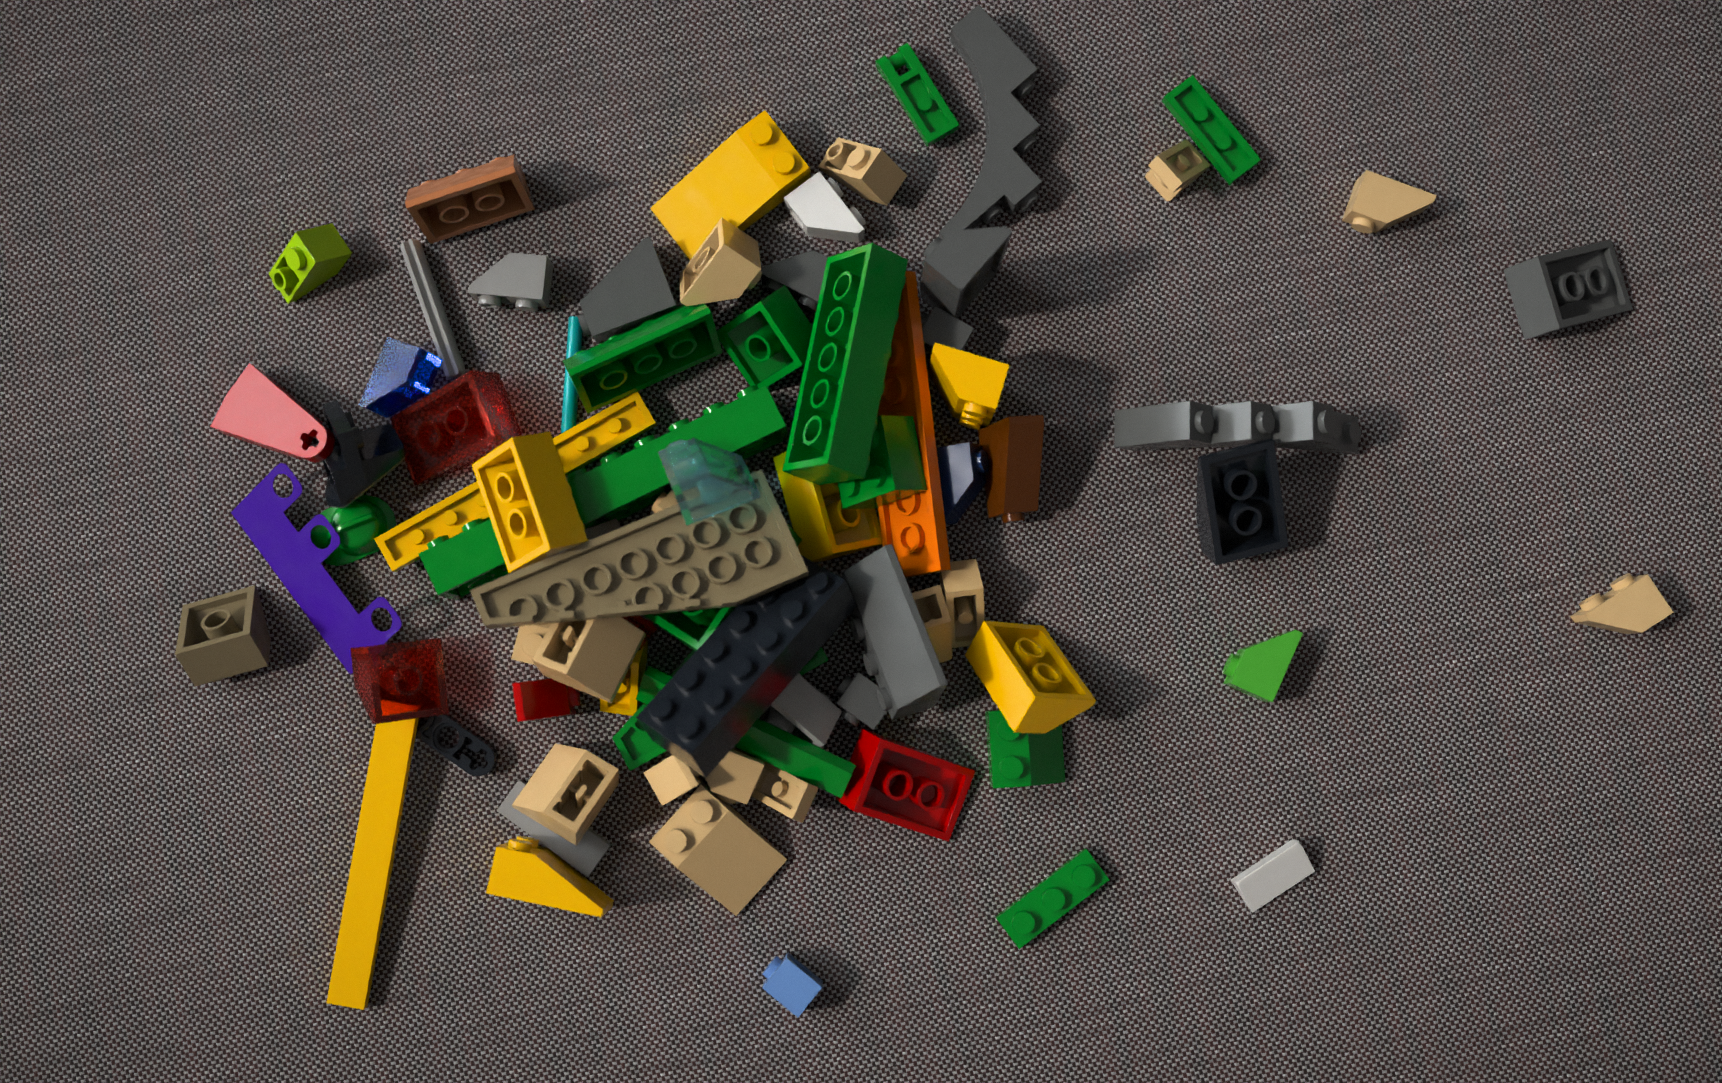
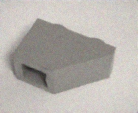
[468,252,553,312]

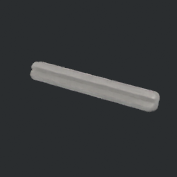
[400,239,466,379]

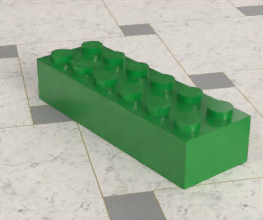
[783,243,908,485]

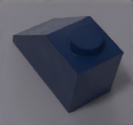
[937,442,989,525]

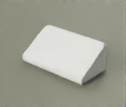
[1231,839,1315,913]

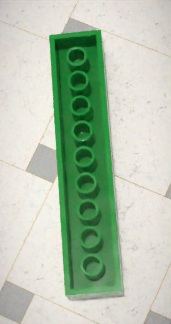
[419,385,790,600]

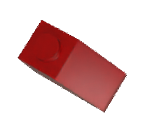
[512,678,580,722]

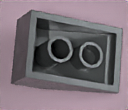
[1503,239,1633,340]

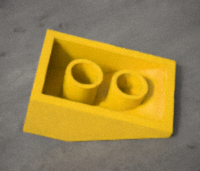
[486,836,614,917]

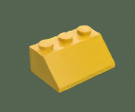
[928,343,1009,430]
[472,432,588,573]
[773,451,882,562]
[965,621,1096,734]

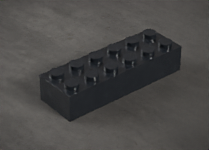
[636,555,857,778]

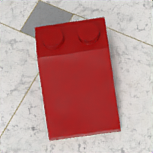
[835,729,975,842]

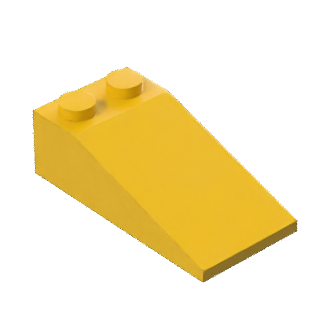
[650,110,811,260]

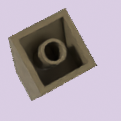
[175,585,271,686]

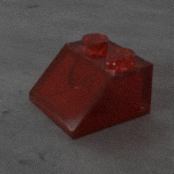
[351,638,449,724]

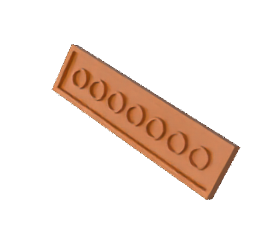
[877,271,951,578]

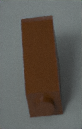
[978,415,1044,524]

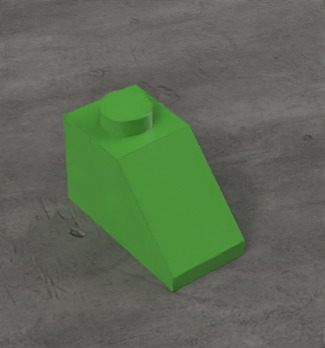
[1223,630,1303,702]

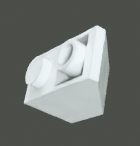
[784,171,866,243]

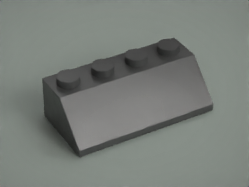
[919,227,1012,319]
[842,544,948,721]

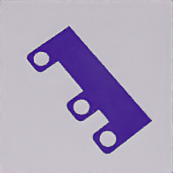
[231,463,402,675]

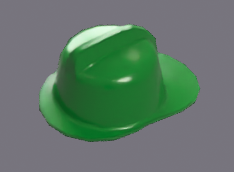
[311,495,396,566]

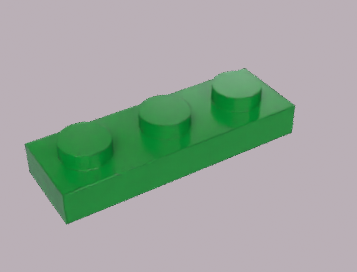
[1162,75,1261,186]
[995,848,1109,949]

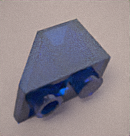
[358,337,443,418]

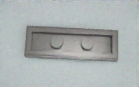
[497,779,612,877]

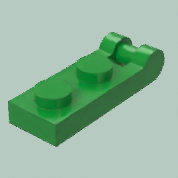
[875,43,959,148]

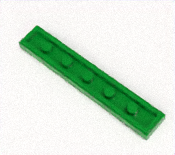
[636,666,856,798]

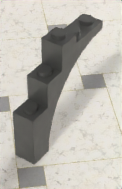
[938,5,1042,240]
[1114,401,1361,455]

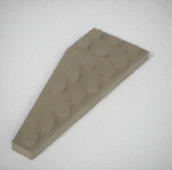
[470,469,808,629]

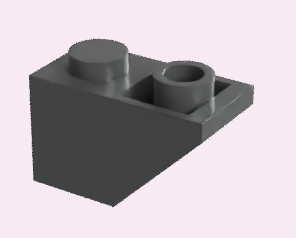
[761,250,828,313]

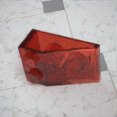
[390,371,522,486]

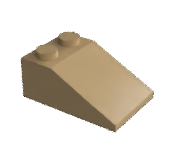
[649,783,788,916]

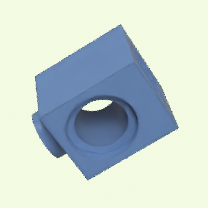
[762,952,823,1018]

